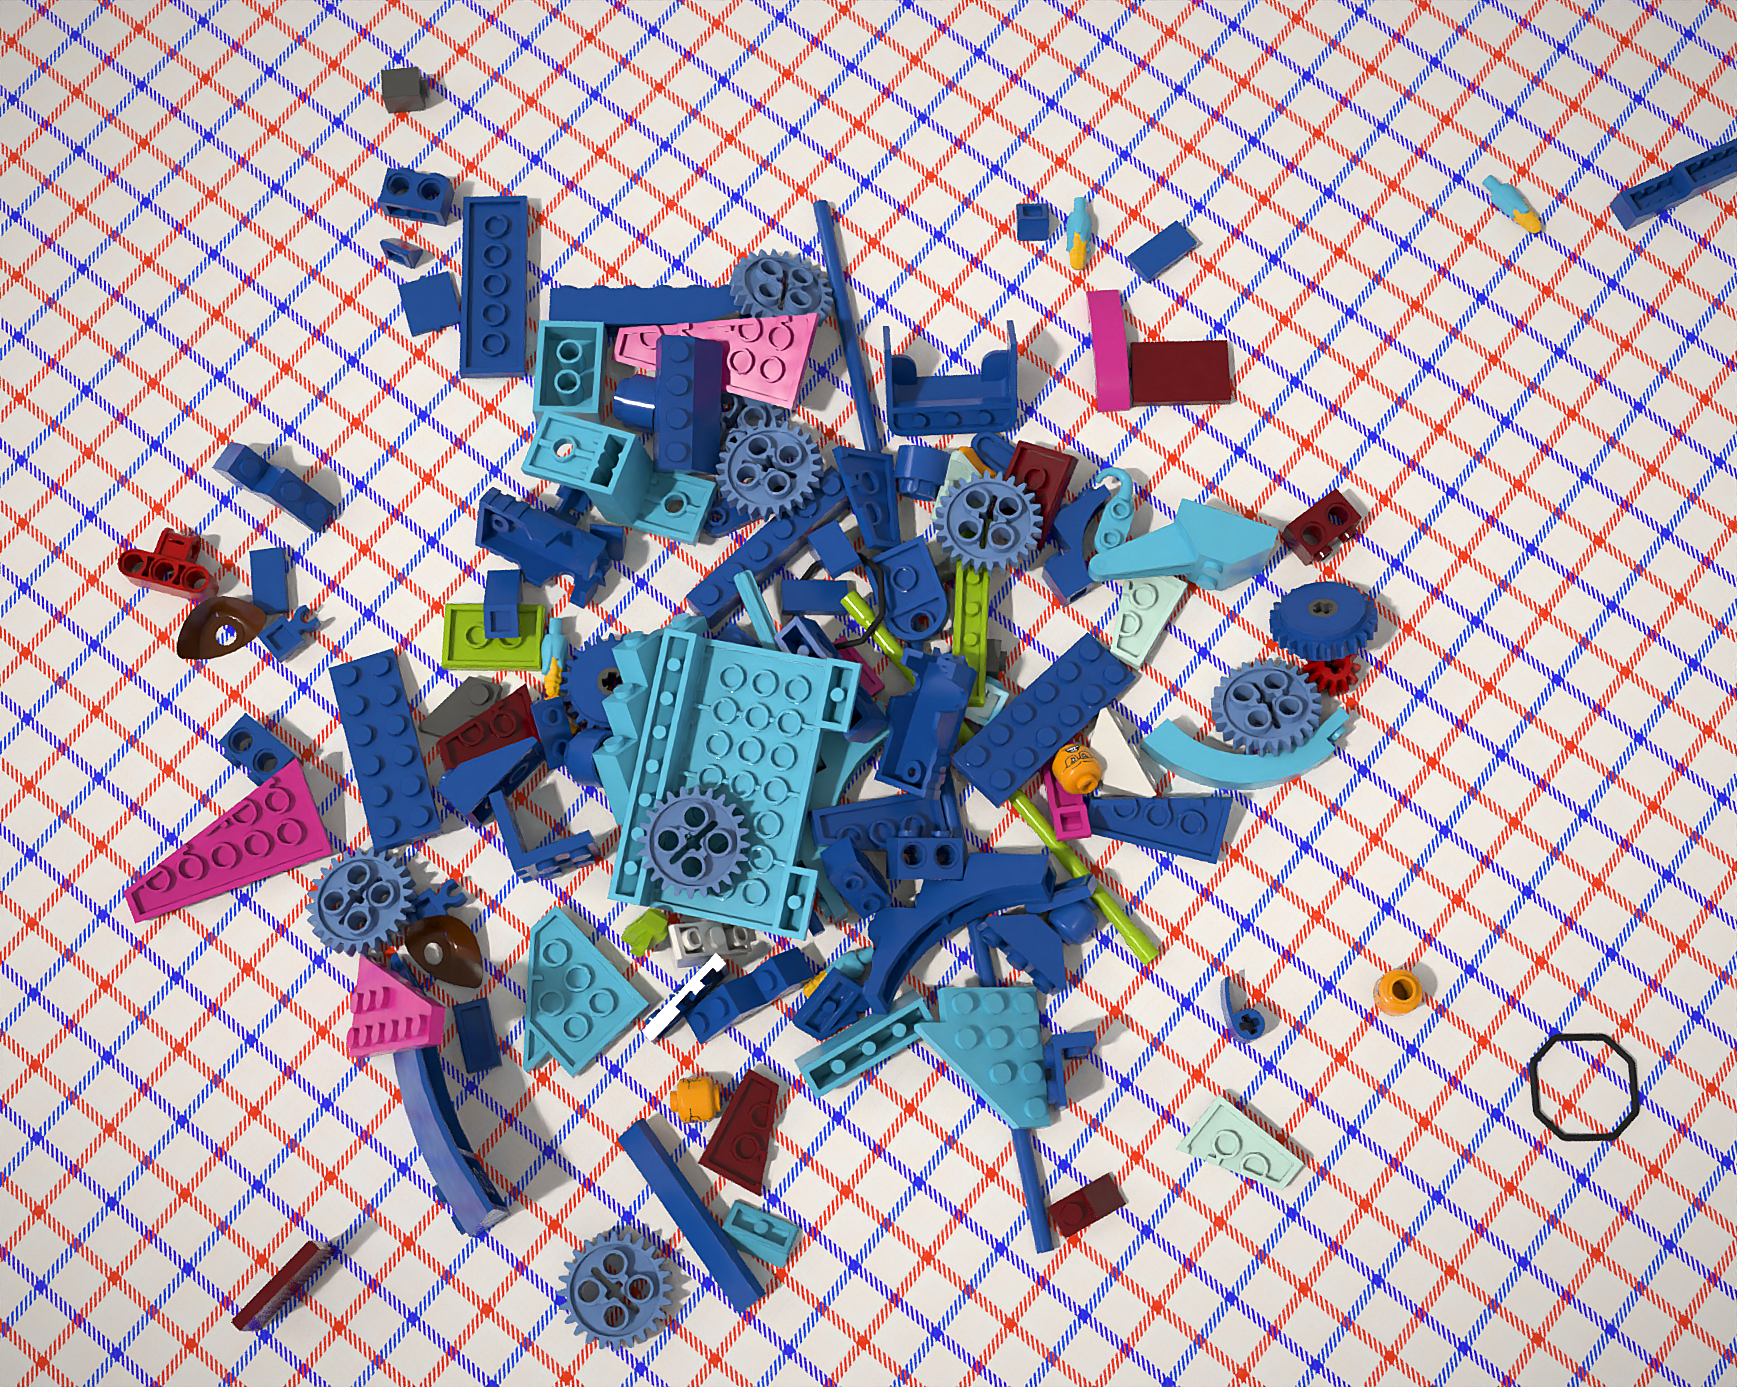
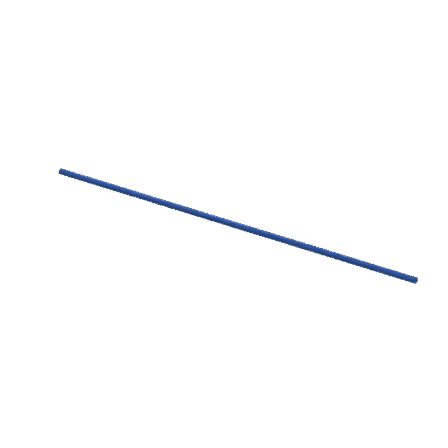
[813,200,1054,1254]

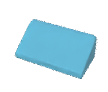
[722,1200,800,1268]

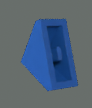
[807,520,862,579]

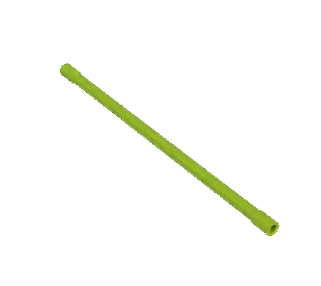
[840,590,1161,966]

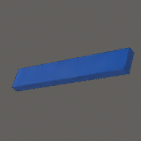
[617,1118,766,1314]

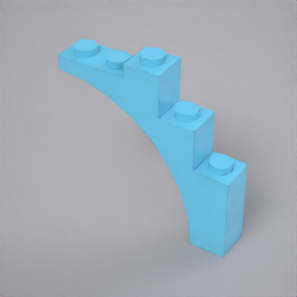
[592,613,709,826]
[796,700,890,924]

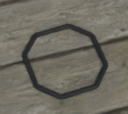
[793,552,886,650]
[1529,1034,1640,1141]

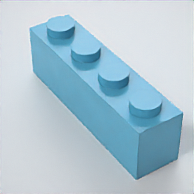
[794,989,935,1099]

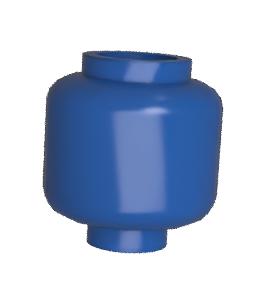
[1048,898,1099,946]

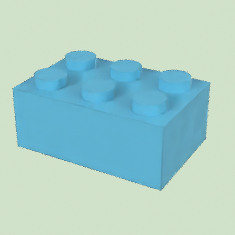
[532,320,608,426]

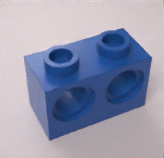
[378,167,455,227]
[218,712,303,787]
[886,831,963,880]
[820,835,892,920]

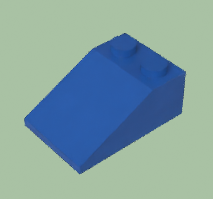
[436,736,545,830]

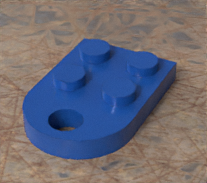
[862,535,950,643]

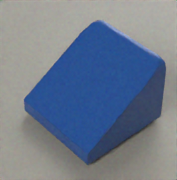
[1016,203,1049,241]
[380,238,423,269]
[590,524,627,561]

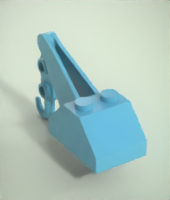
[1088,467,1279,591]

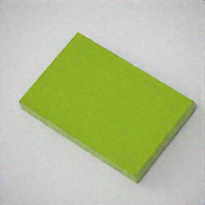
[441,603,546,672]

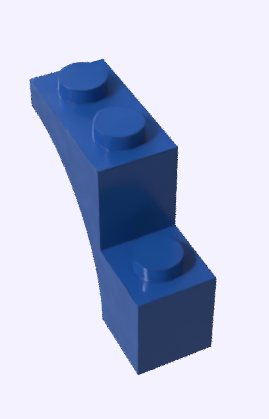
[212,442,336,533]
[1041,484,1112,608]
[684,947,815,1045]

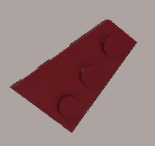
[436,683,543,772]
[697,1068,779,1197]

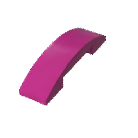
[1086,289,1130,413]
[1042,739,1092,842]

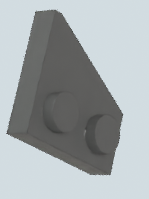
[418,676,503,738]

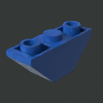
[975,914,1067,996]

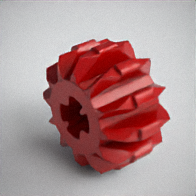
[1302,653,1361,698]

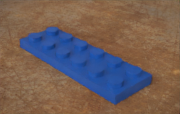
[459,195,529,379]
[950,632,1136,809]
[328,648,443,853]

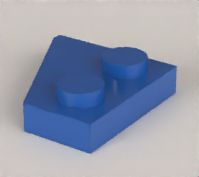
[791,967,870,1041]

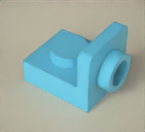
[964,675,1009,726]

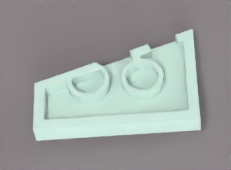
[1110,576,1188,670]
[1176,1094,1304,1191]

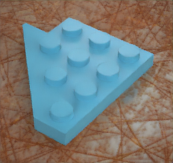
[523,905,650,1078]
[914,987,1051,1129]

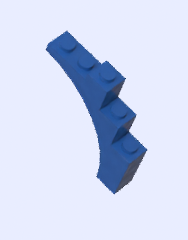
[863,852,1057,1015]

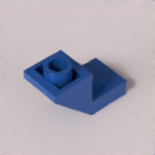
[483,569,523,639]

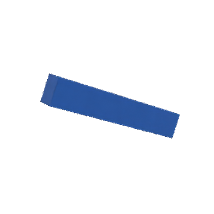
[1609,138,1737,231]

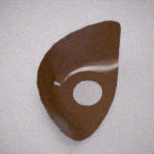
[176,596,267,660]
[404,915,483,989]

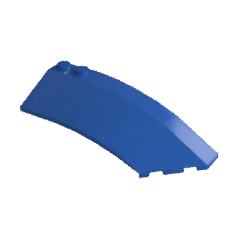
[391,952,511,1238]

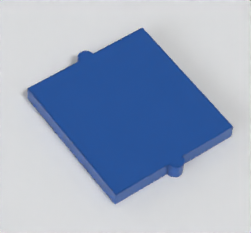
[397,271,461,337]

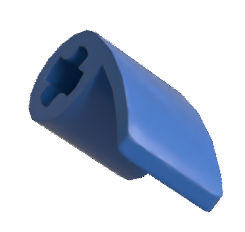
[1220,976,1265,1044]

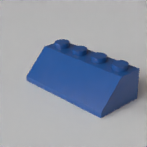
[653,335,722,475]

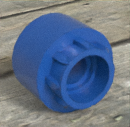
[613,374,655,435]
[893,445,951,502]
[564,728,614,788]

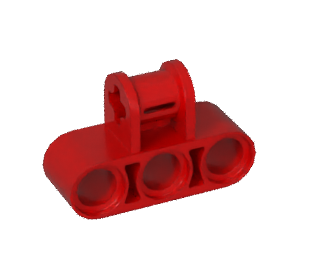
[117,527,219,602]

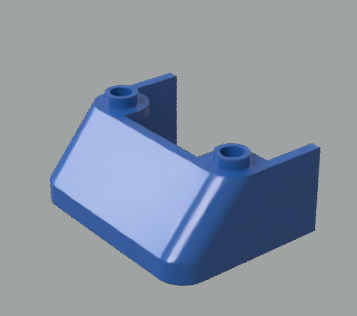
[883,320,1017,437]

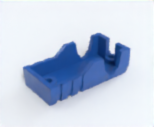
[475,487,612,609]
[874,647,978,800]

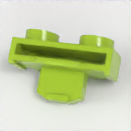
[621,908,669,958]

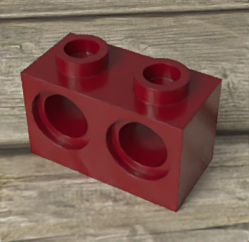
[1281,488,1362,566]

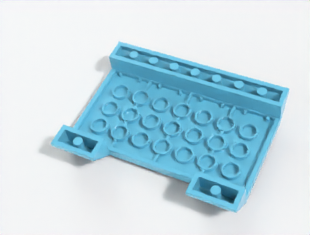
[607,628,863,941]

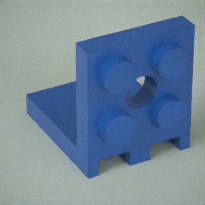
[488,790,601,884]

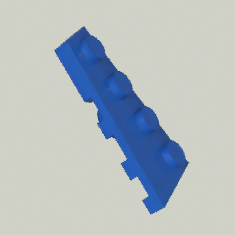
[1087,796,1233,864]

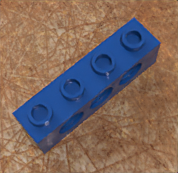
[773,615,889,744]

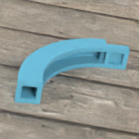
[1140,707,1350,790]

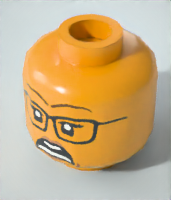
[1052,744,1103,795]
[1373,969,1423,1017]
[670,1076,721,1124]

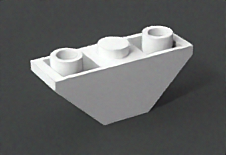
[1089,707,1157,798]
[668,921,752,968]

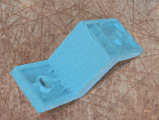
[521,410,719,547]

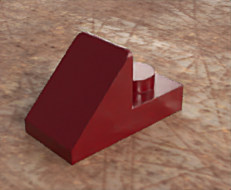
[1047,1173,1126,1239]

